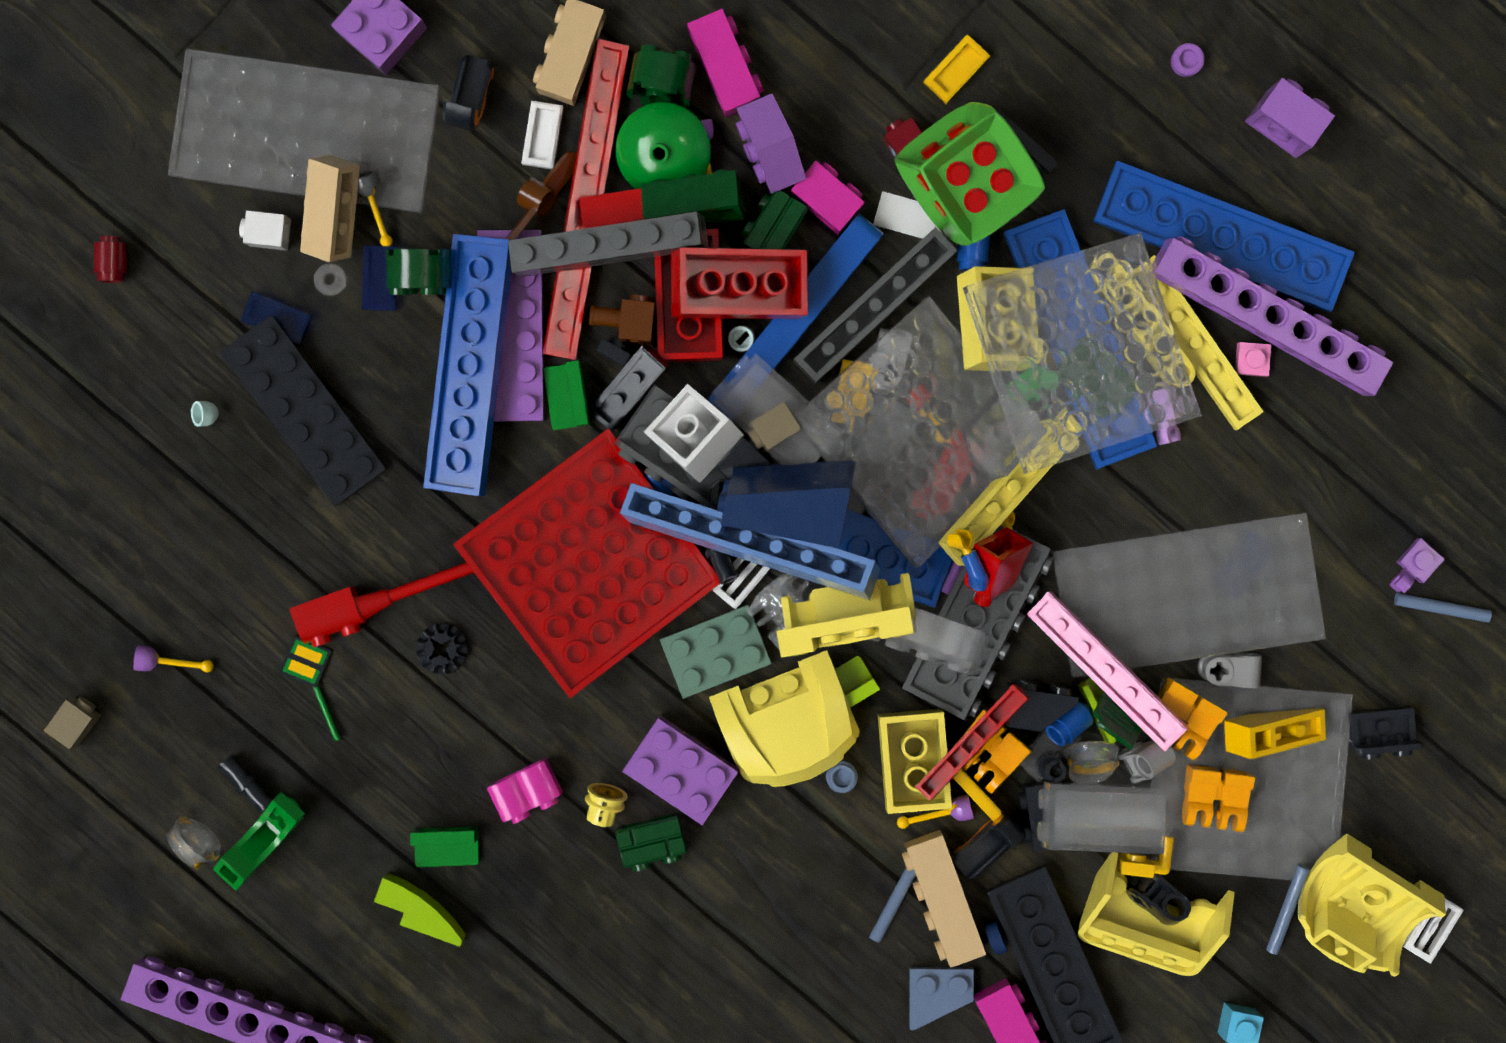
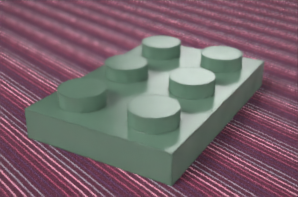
[660,605,771,699]

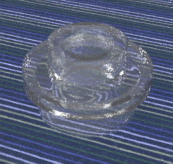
[314,264,347,296]

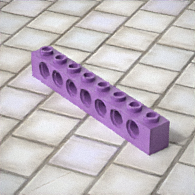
[1147,236,1393,396]
[120,956,373,1043]

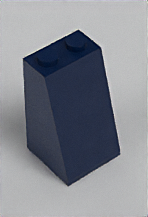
[717,460,856,548]

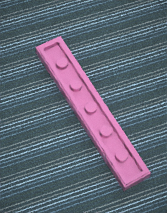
[1027,591,1189,751]

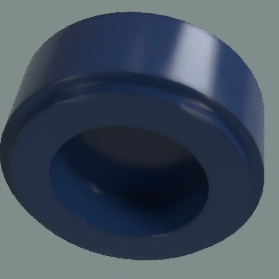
[985,921,1008,955]

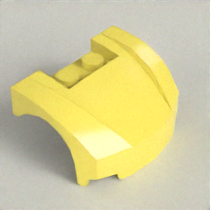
[776,573,917,657]
[709,650,860,787]
[1298,834,1446,977]

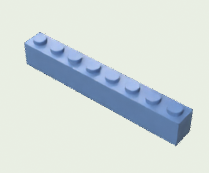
[620,483,881,600]

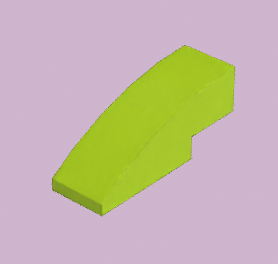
[374,873,466,947]

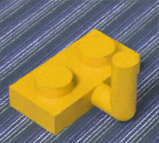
[1116,835,1174,878]

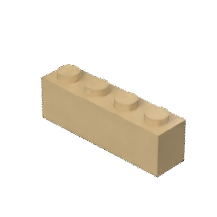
[902,830,986,968]

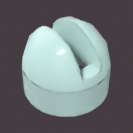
[728,325,755,352]
[191,401,219,427]

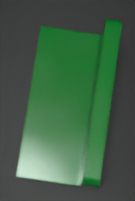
[543,360,590,430]
[410,826,479,867]

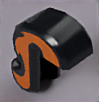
[442,55,495,131]
[951,812,1026,879]

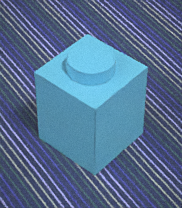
[1218,1002,1264,1043]

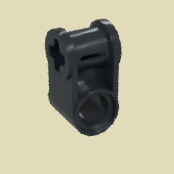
[1126,874,1191,926]

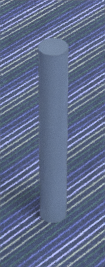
[1394,593,1492,623]
[1266,864,1310,955]
[869,868,916,943]

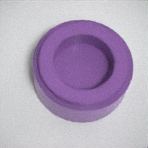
[1171,43,1205,77]

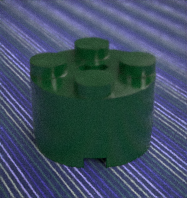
[627,44,697,108]
[386,249,451,295]

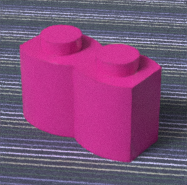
[487,758,563,824]

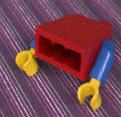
[947,511,1033,607]

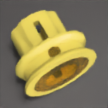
[585,783,628,827]

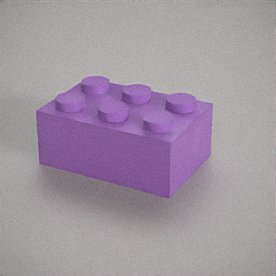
[622,715,738,825]

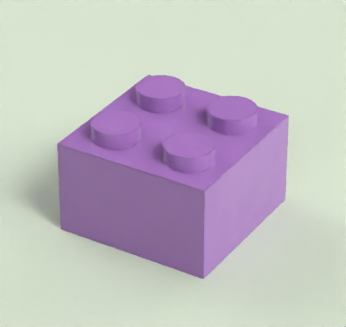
[331,0,427,75]
[1245,78,1335,158]
[735,94,806,194]

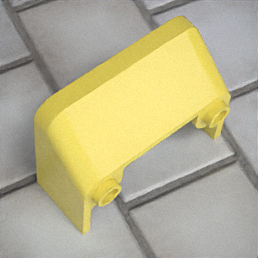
[1078,851,1235,976]

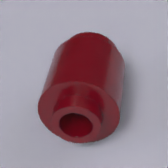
[94,236,127,283]

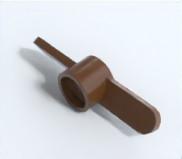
[505,151,577,240]

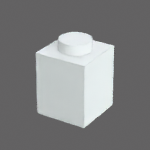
[239,211,291,251]

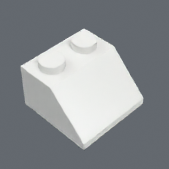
[644,384,743,483]

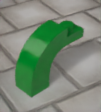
[213,792,305,891]

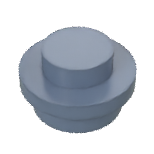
[826,761,858,793]

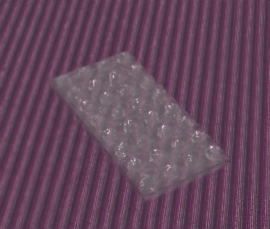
[168,49,440,213]
[1052,513,1326,677]

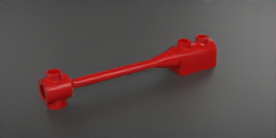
[289,562,474,648]

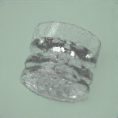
[746,573,810,650]

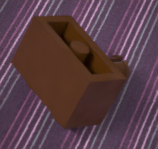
[589,295,657,347]

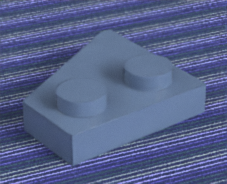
[909,966,974,1030]

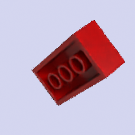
[655,229,723,362]
[671,247,808,319]

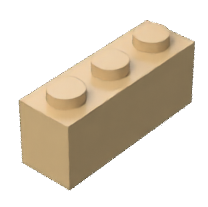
[533,0,606,106]
[300,155,360,262]

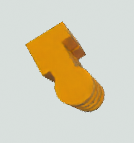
[1142,677,1228,760]
[953,710,1033,794]
[1182,764,1255,832]

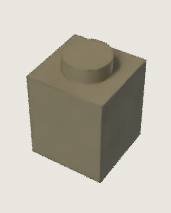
[748,401,801,452]
[44,697,101,749]

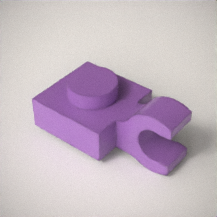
[1388,538,1445,593]

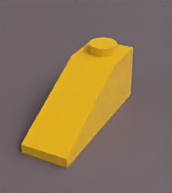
[1224,708,1326,759]

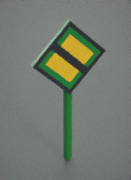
[279,635,340,741]

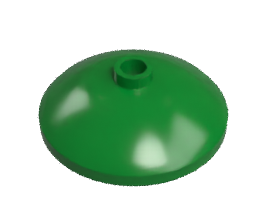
[616,102,711,189]

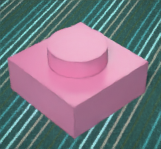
[1235,342,1271,377]

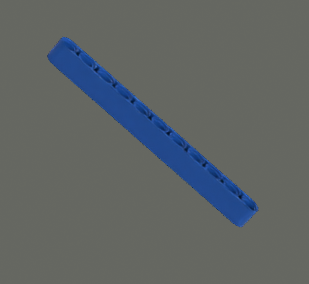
[645,213,884,496]

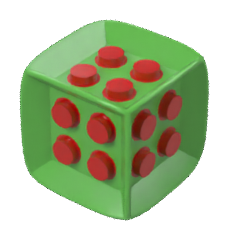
[894,102,1045,246]

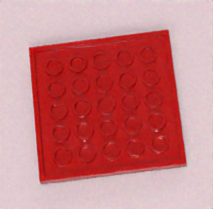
[453,428,720,698]

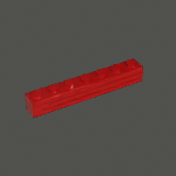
[915,684,1030,801]

